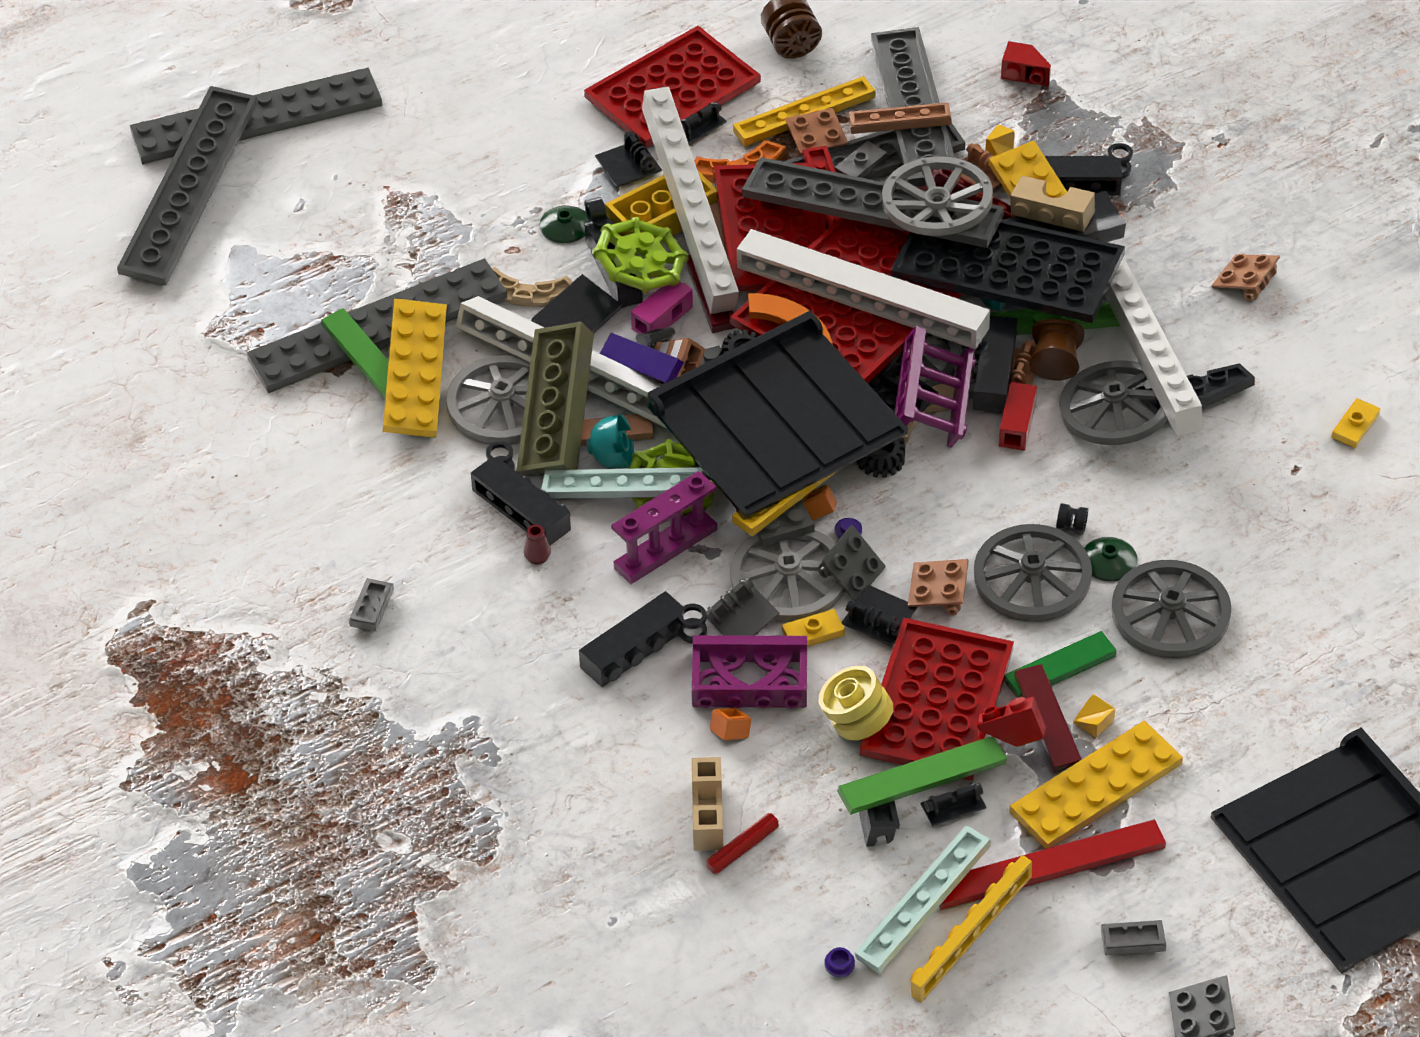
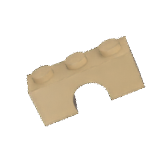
[1010,176,1095,232]
[692,757,723,851]

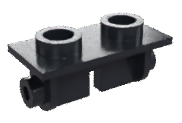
[680,102,727,144]
[920,782,986,827]

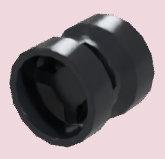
[1056,503,1089,535]

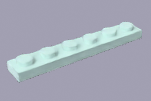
[541,467,706,499]
[855,825,991,974]

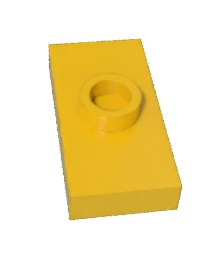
[1331,398,1381,448]
[782,609,845,647]

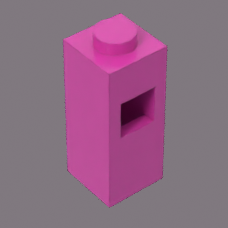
[631,282,693,334]

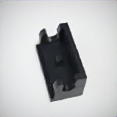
[859,801,900,847]

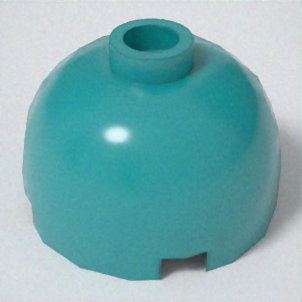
[587,415,634,469]

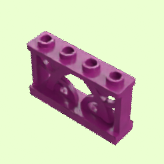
[691,635,807,709]

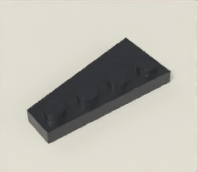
[1135,363,1255,424]

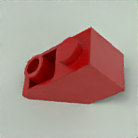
[1001,41,1051,87]
[977,696,1046,747]

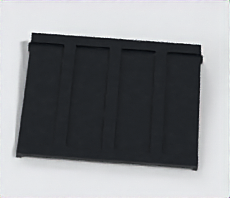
[647,310,908,520]
[1211,727,1420,974]

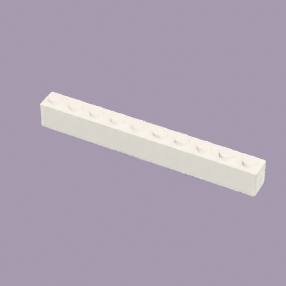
[642,87,739,314]
[737,229,990,349]
[1105,257,1203,436]
[455,296,667,428]

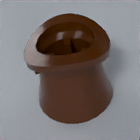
[1029,319,1085,381]

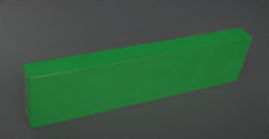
[1004,631,1117,698]

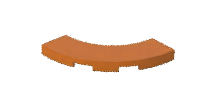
[694,140,787,183]
[748,293,833,345]

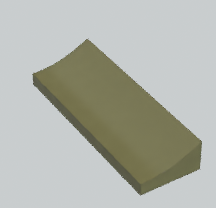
[516,322,594,476]

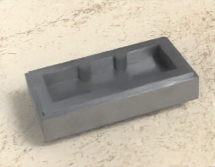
[835,141,887,178]
[349,578,394,632]
[1101,920,1166,955]

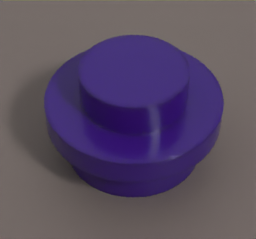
[835,518,862,539]
[824,947,855,977]

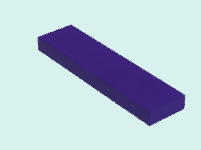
[599,333,684,383]

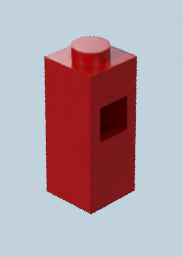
[998,382,1037,451]

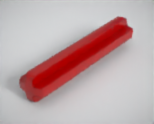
[706,813,779,874]

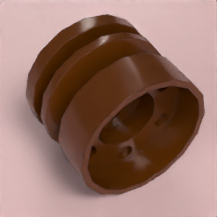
[761,0,822,59]

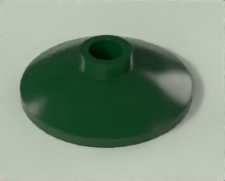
[540,205,589,243]
[1084,537,1137,581]

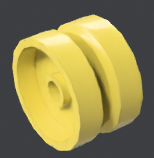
[819,666,893,740]

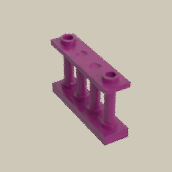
[895,326,976,448]
[611,471,717,584]

